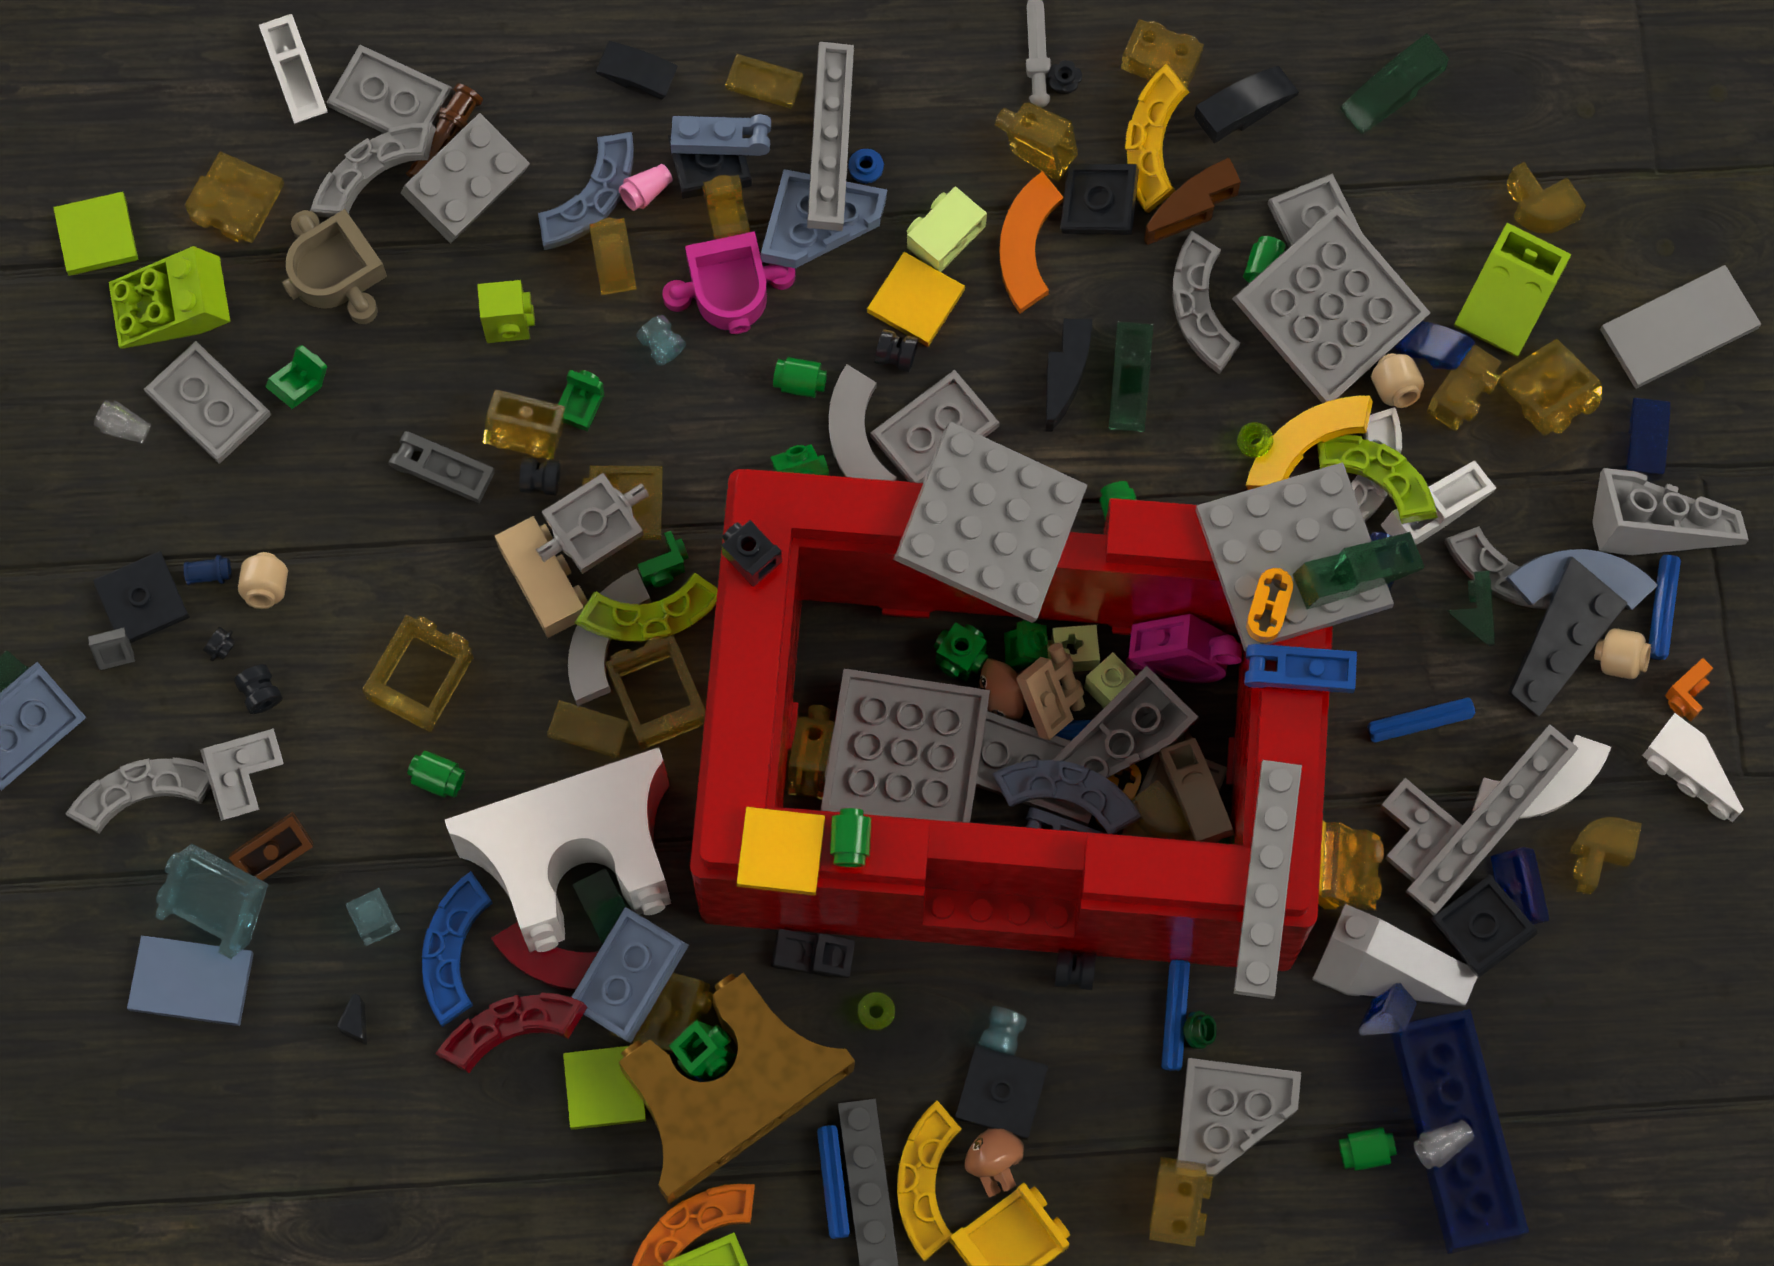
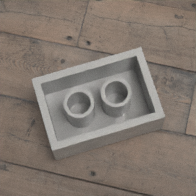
[401,113,530,244]

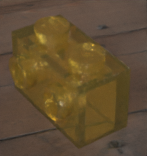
[1121,19,1204,89]
[1427,342,1502,431]
[483,389,565,459]
[1149,1157,1213,1247]

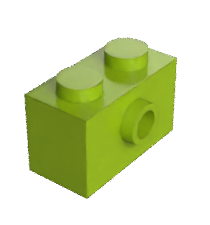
[477,280,535,343]

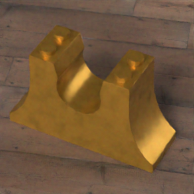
[619,972,855,1205]

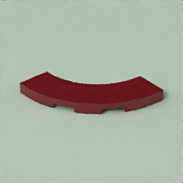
[491,922,599,991]
[436,993,588,1073]

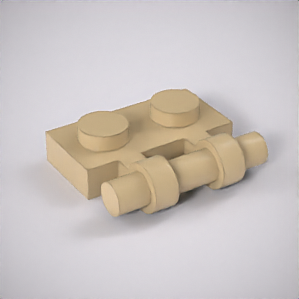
[1016,643,1085,740]

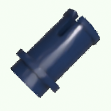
[183,555,232,585]

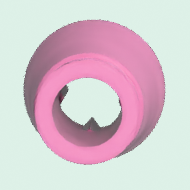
[619,164,673,211]

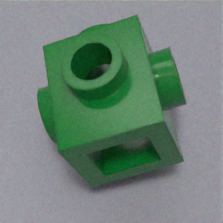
[770,444,830,476]
[934,622,989,683]
[669,1020,736,1081]

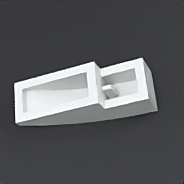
[259,14,328,124]
[1381,460,1496,554]

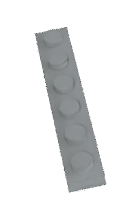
[807,42,854,231]
[1406,725,1578,916]
[1234,760,1302,999]

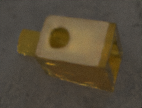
[995,102,1078,181]
[788,705,835,799]

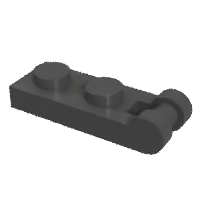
[388,431,495,504]

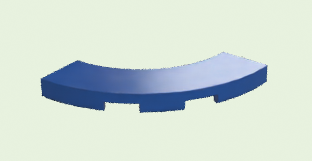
[422,871,493,1027]

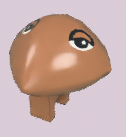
[978,658,1028,721]
[965,1129,1024,1197]

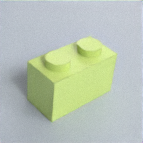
[907,186,987,272]

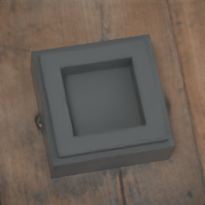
[88,628,135,670]

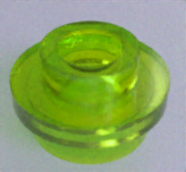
[1237,422,1273,457]
[858,992,895,1030]

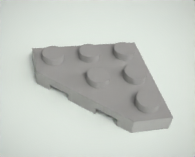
[1176,1058,1301,1177]

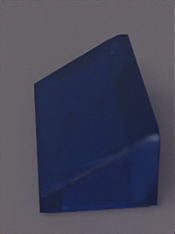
[1490,847,1549,924]
[1358,983,1417,1035]

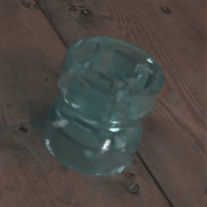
[636,315,686,365]
[980,1006,1027,1056]

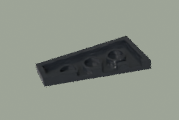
[1507,557,1627,717]

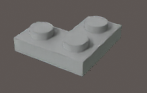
[200,729,284,821]
[1380,778,1462,882]

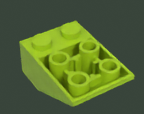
[1454,223,1571,358]
[109,246,230,349]

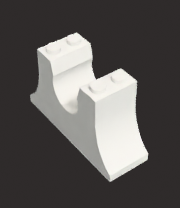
[445,747,671,952]

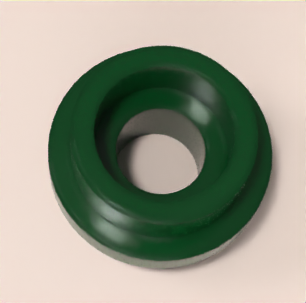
[1183,1011,1217,1049]

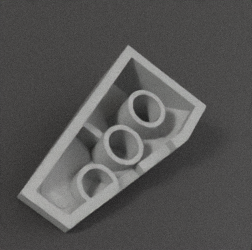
[1592,468,1749,555]
[1053,666,1199,778]
[1312,904,1477,1007]

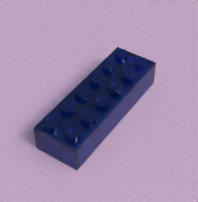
[1391,1009,1529,1254]

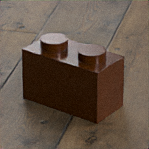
[229,812,314,888]

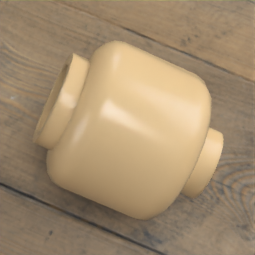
[1371,353,1424,408]
[238,552,288,609]
[1594,628,1651,679]

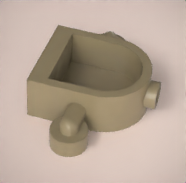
[282,209,387,324]

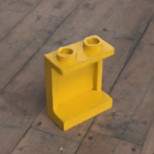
[949,1182,1070,1266]

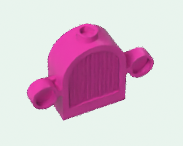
[662,231,796,334]
[1126,614,1243,683]

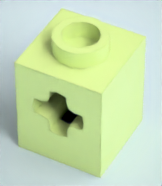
[1047,625,1100,672]
[1084,652,1136,708]

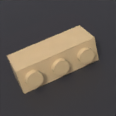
[495,516,588,638]

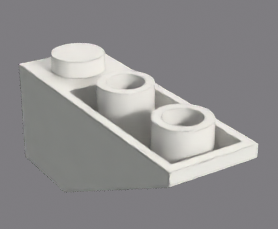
[1642,713,1743,822]

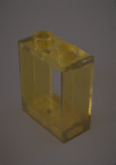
[362,615,474,732]
[605,635,705,751]

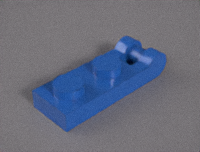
[1244,644,1357,693]

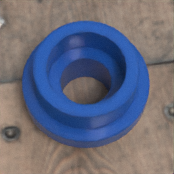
[848,149,884,184]

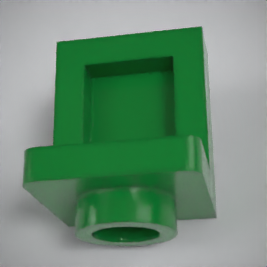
[266,345,327,409]
[554,370,604,432]
[638,530,689,588]
[1004,620,1048,671]

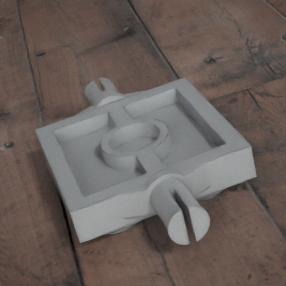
[536,473,649,574]

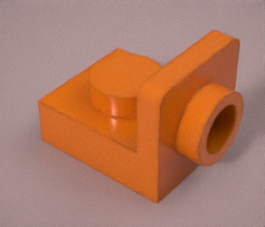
[1665,658,1713,721]

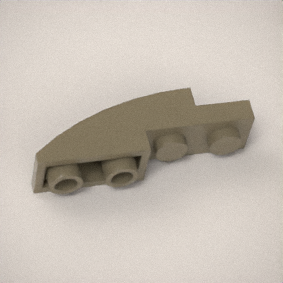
[1157,729,1234,843]

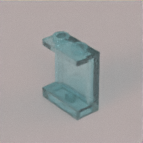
[155,844,268,959]

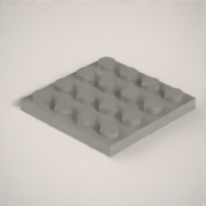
[1232,205,1430,403]
[893,421,1087,623]
[1196,462,1394,652]
[821,669,990,823]

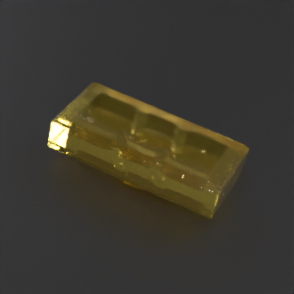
[725,53,803,109]
[547,700,629,759]

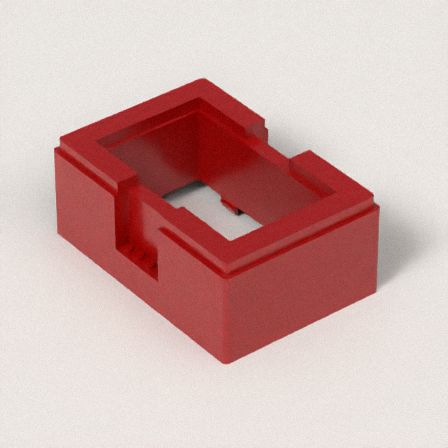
[690,469,1333,971]

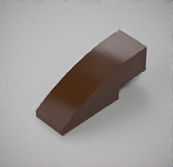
[1144,158,1241,245]

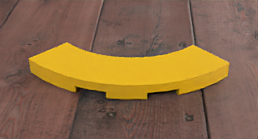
[1125,64,1190,213]
[1246,396,1373,490]
[897,1100,962,1262]

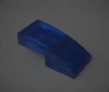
[1396,321,1476,370]
[1626,398,1670,474]

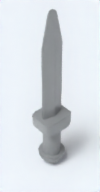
[1026,0,1051,108]

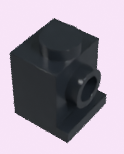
[721,520,782,587]

